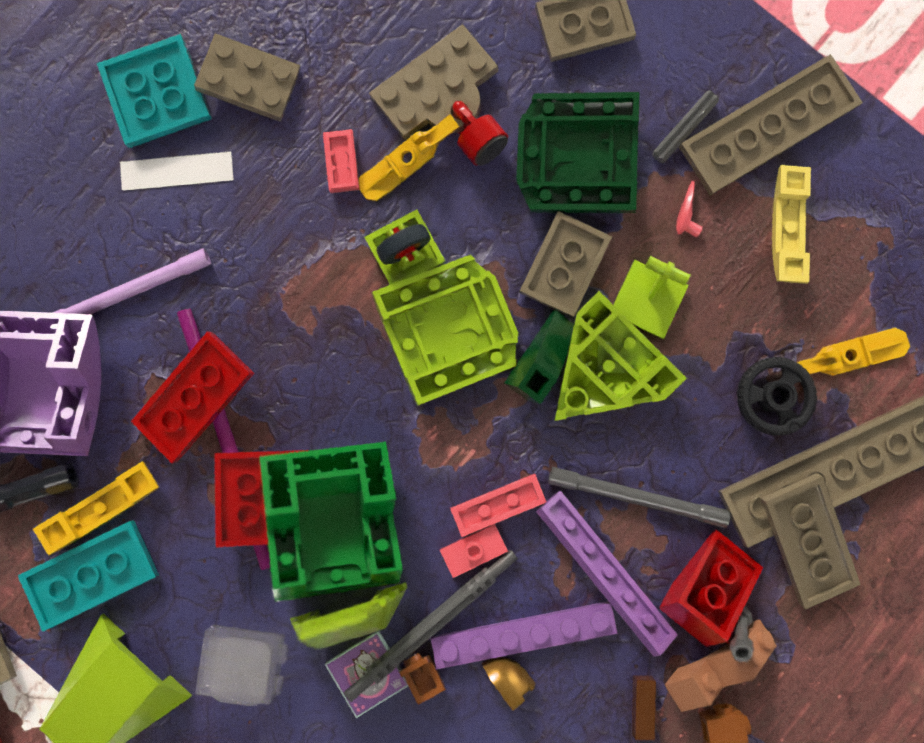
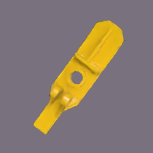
[359,114,460,201]
[797,328,910,376]

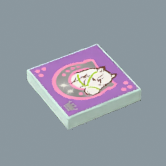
[325,631,408,718]

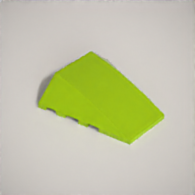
[290,582,408,649]
[39,613,193,743]

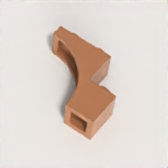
[665,620,776,712]

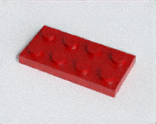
[131,332,254,463]

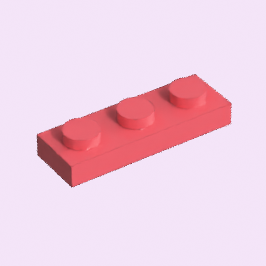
[450,474,546,537]

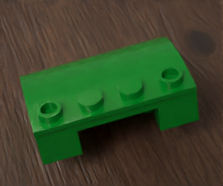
[260,442,403,602]

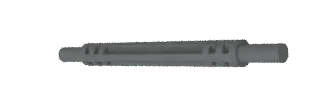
[343,549,518,702]

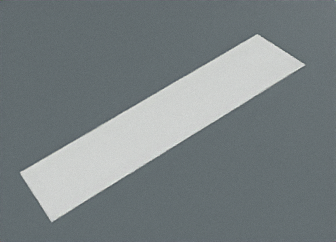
[120,152,233,191]

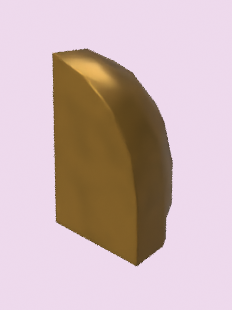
[482,657,536,711]

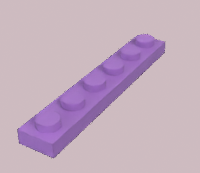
[536,491,678,657]
[431,601,617,669]

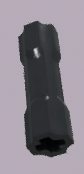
[0,463,79,512]

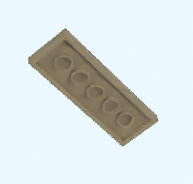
[679,54,863,196]

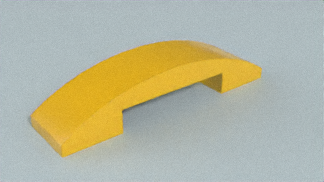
[33,461,159,555]

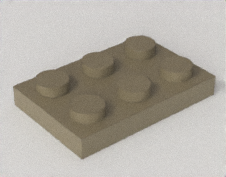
[535,0,637,62]
[194,33,300,122]
[519,211,612,318]

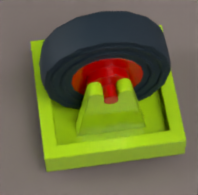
[364,209,446,285]

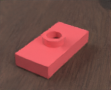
[323,129,360,193]
[440,524,508,578]

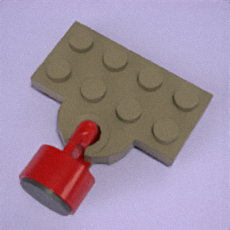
[369,24,508,166]

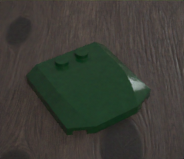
[516,92,640,213]

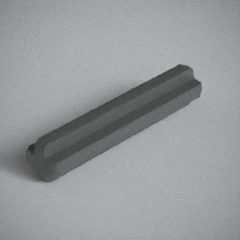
[652,91,719,164]

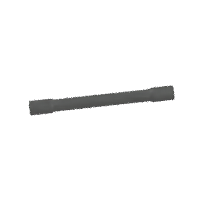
[548,467,730,528]

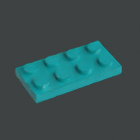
[18,520,159,632]

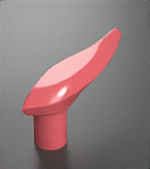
[676,181,703,237]

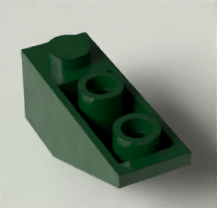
[504,310,574,404]

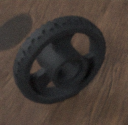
[737,357,817,436]

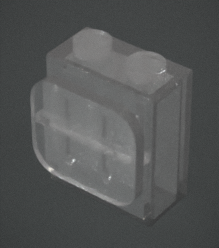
[195,625,288,706]

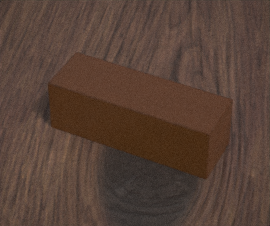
[632,675,656,741]

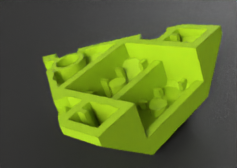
[555,291,687,421]

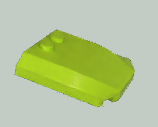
[372,255,518,406]

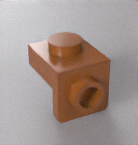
[399,653,447,705]

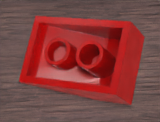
[659,529,764,647]

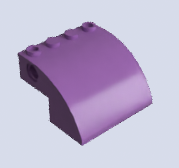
[0,311,101,456]

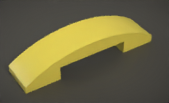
[772,165,811,284]

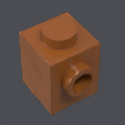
[699,703,751,743]

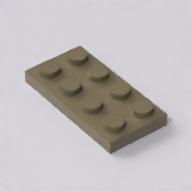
[761,473,861,610]

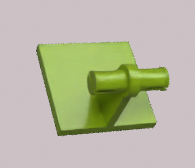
[613,256,691,339]

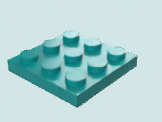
[97,34,212,148]

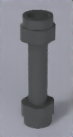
[730,606,754,662]

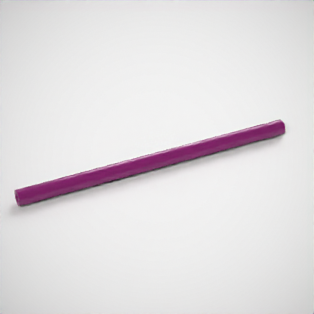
[177,309,271,570]

